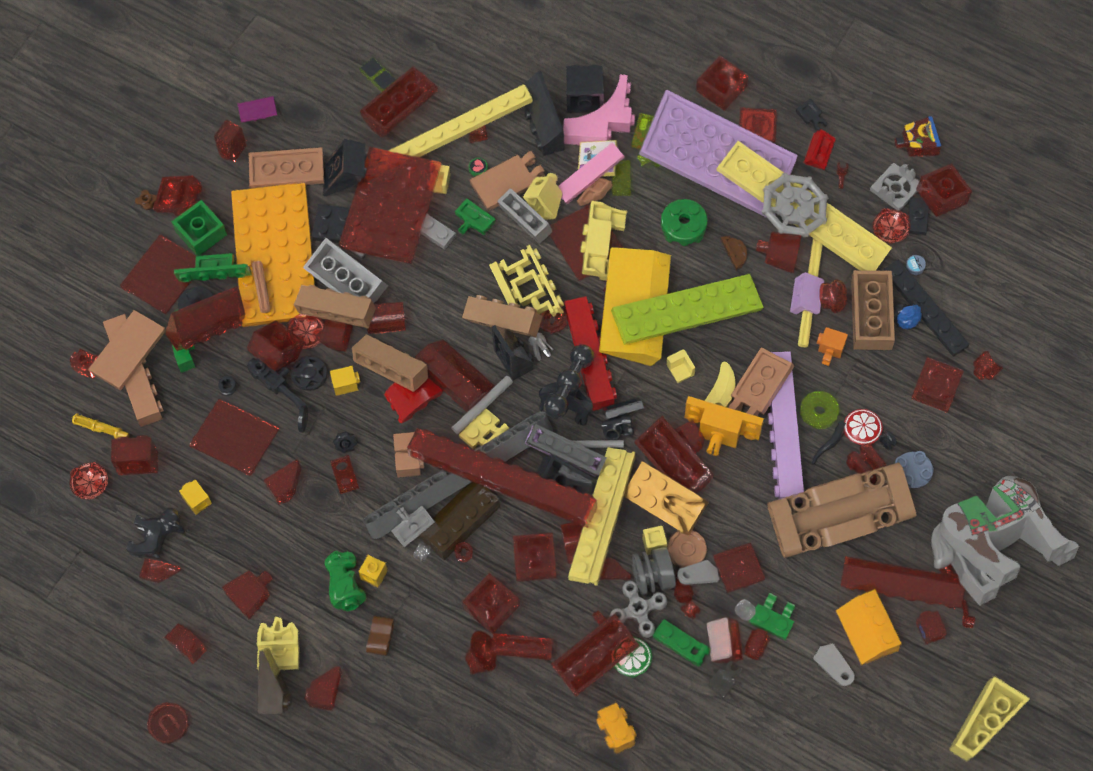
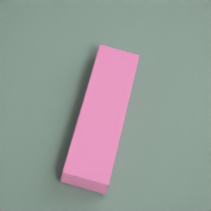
[558,142,625,204]

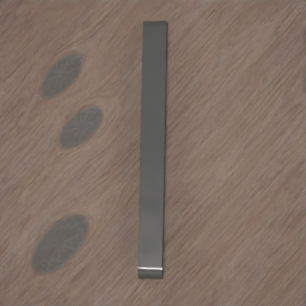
[363,411,553,539]

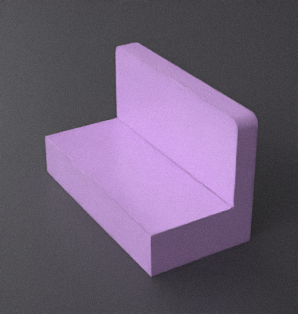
[790,272,824,314]

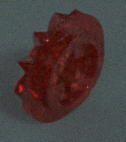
[539,305,568,334]

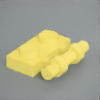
[459,409,510,449]

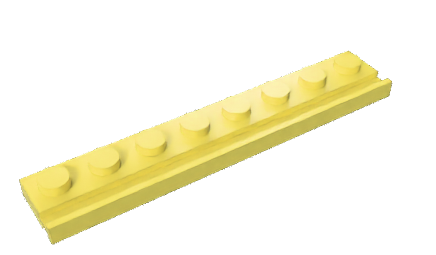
[569,447,635,585]

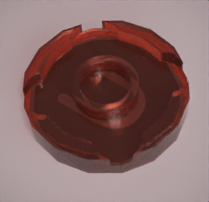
[147,703,189,744]

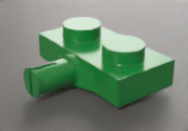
[455,199,496,235]

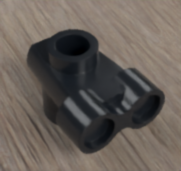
[602,416,634,440]

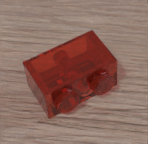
[214,119,247,162]

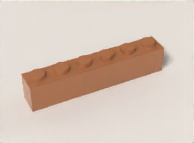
[103,314,164,427]

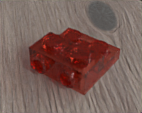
[153,176,202,216]

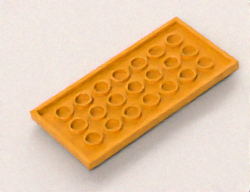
[231,183,318,327]

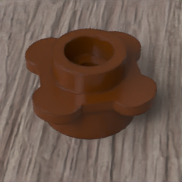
[135,190,157,210]

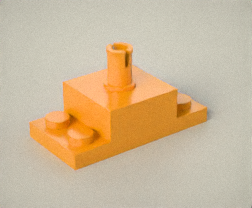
[685,396,764,456]

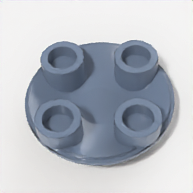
[895,451,933,488]

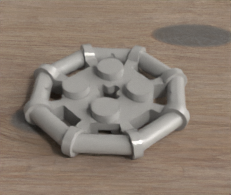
[761,173,829,238]

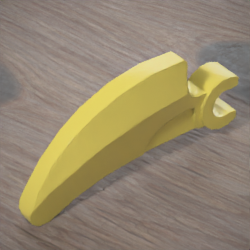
[705,362,735,407]

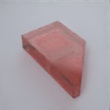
[139,558,181,583]

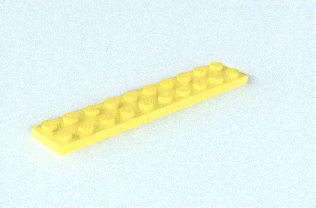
[716,141,892,271]

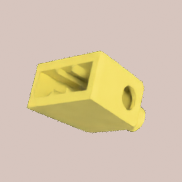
[523,173,562,220]

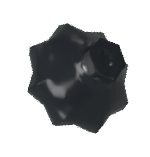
[333,431,357,453]

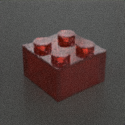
[696,56,748,111]
[916,163,972,217]
[246,320,305,371]
[911,357,964,413]
[111,435,158,475]
[513,533,556,581]
[462,573,520,635]

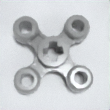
[610,581,667,638]

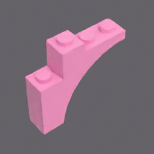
[563,75,635,145]

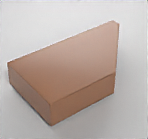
[577,177,613,206]

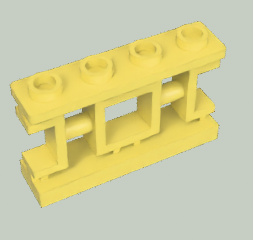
[490,245,564,317]

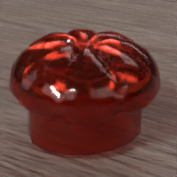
[819,279,847,313]

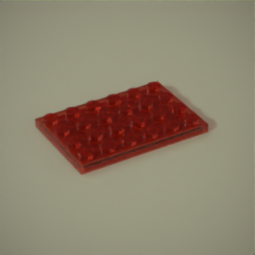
[339,147,442,264]

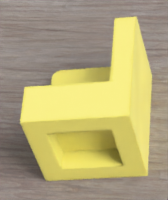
[428,164,450,194]
[667,349,695,383]
[642,526,667,555]

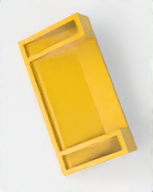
[599,248,671,366]

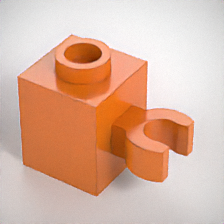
[816,327,848,366]

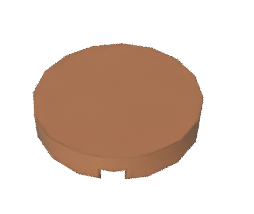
[667,530,707,568]

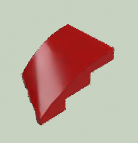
[384,378,443,424]

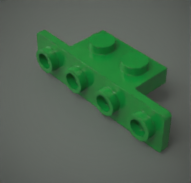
[174,253,252,282]

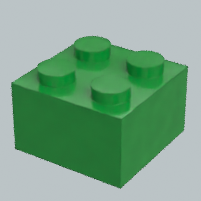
[171,200,227,256]

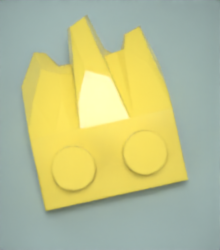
[257,617,299,670]

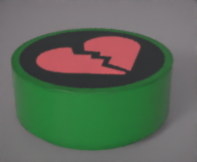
[469,158,487,177]

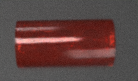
[360,66,438,137]
[634,416,714,494]
[550,613,640,696]

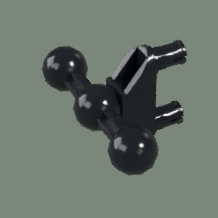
[538,344,594,425]

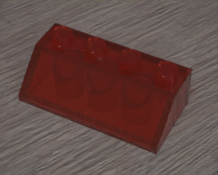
[165,286,245,351]
[415,339,495,412]

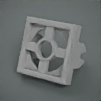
[870,163,923,211]

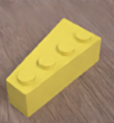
[949,677,1029,761]

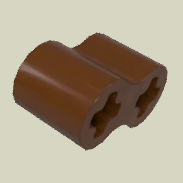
[366,616,395,656]

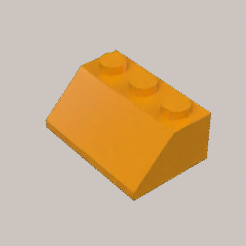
[836,590,901,665]

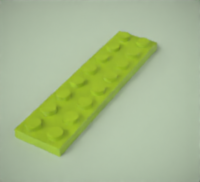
[611,274,764,345]

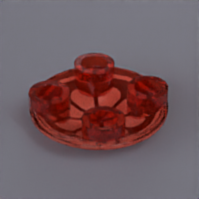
[873,208,910,243]
[287,314,325,349]
[69,462,108,499]

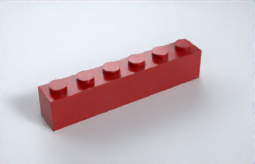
[564,296,617,411]

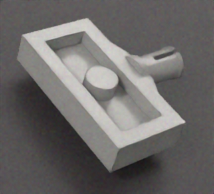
[391,506,434,547]

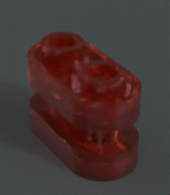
[846,443,887,485]

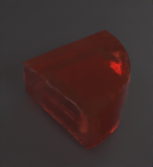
[468,125,488,143]

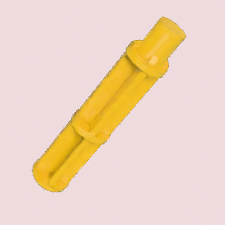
[72,413,129,440]

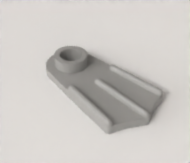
[677,560,719,584]
[813,643,854,686]

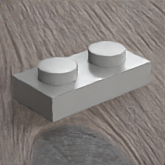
[415,214,456,250]

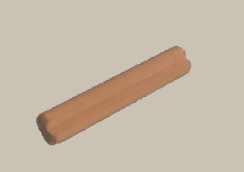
[252,260,271,313]

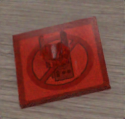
[739,107,777,143]

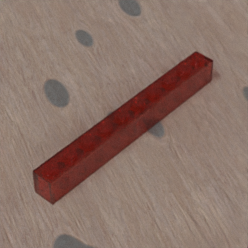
[407,428,597,528]

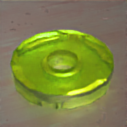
[800,391,839,429]

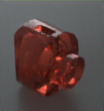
[973,351,1003,380]

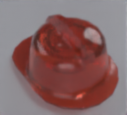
[465,631,497,675]

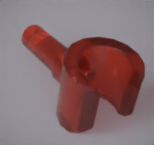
[836,162,849,189]
[961,600,975,628]

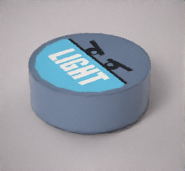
[906,255,926,275]

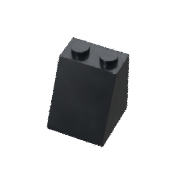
[566,64,603,113]

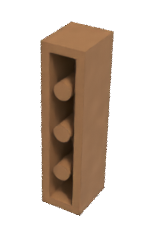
[294,285,376,328]
[462,295,542,338]
[352,334,428,392]

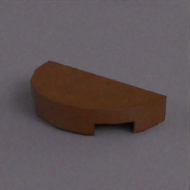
[721,236,747,271]

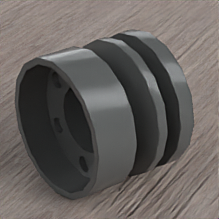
[632,547,676,595]

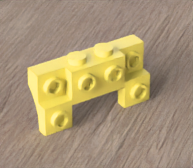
[580,201,627,281]

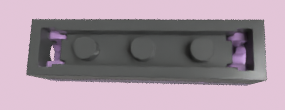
[524,424,607,477]

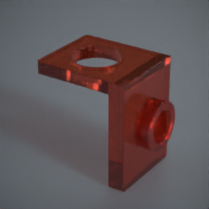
[330,455,359,494]

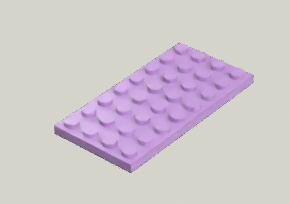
[639,90,798,218]

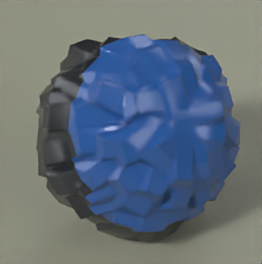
[893,299,922,329]

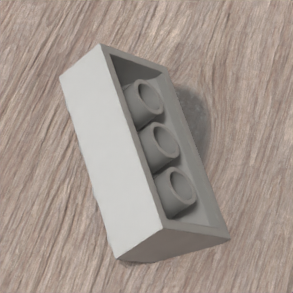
[303,238,388,303]

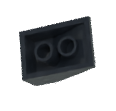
[323,139,367,196]
[492,325,534,381]
[528,454,597,517]

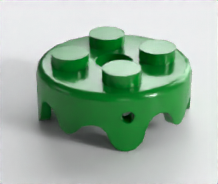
[661,199,708,246]

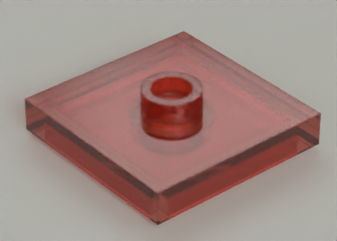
[713,543,765,593]

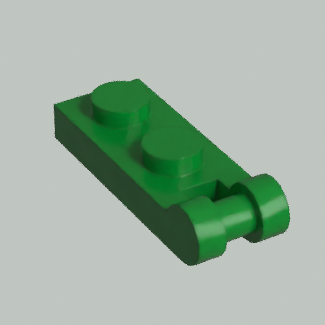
[652,619,711,667]

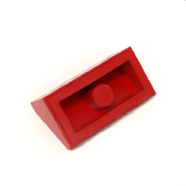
[804,129,836,170]

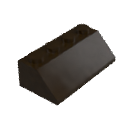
[418,481,500,560]

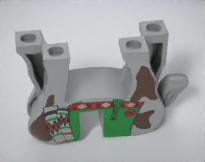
[931,476,1079,606]

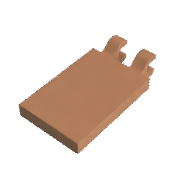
[470,151,545,211]
[728,347,794,417]

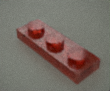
[491,633,553,660]

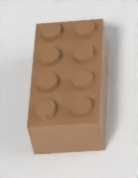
[851,270,895,350]

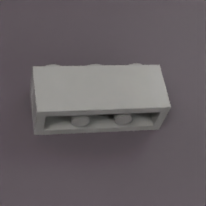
[497,188,553,244]

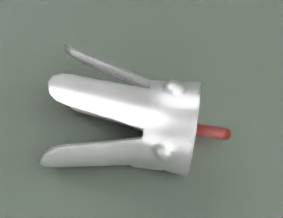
[529,333,554,361]

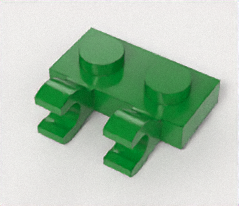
[749,593,795,641]

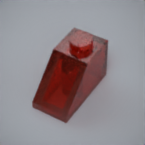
[264,459,301,505]
[164,623,207,665]
[305,666,342,711]

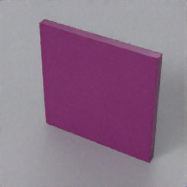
[238,96,277,123]

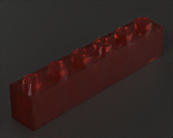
[840,556,965,608]

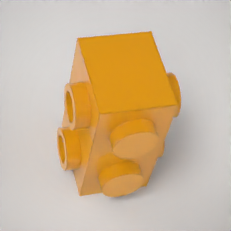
[596,703,636,754]

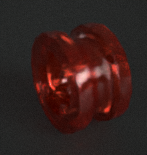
[454,542,473,562]
[680,600,701,620]

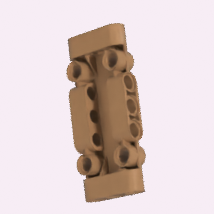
[767,462,916,558]

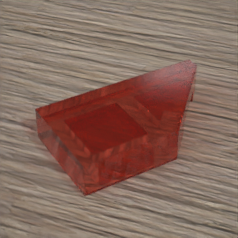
[599,558,631,580]

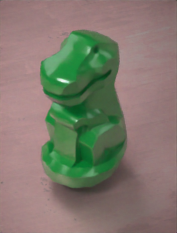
[324,551,367,611]

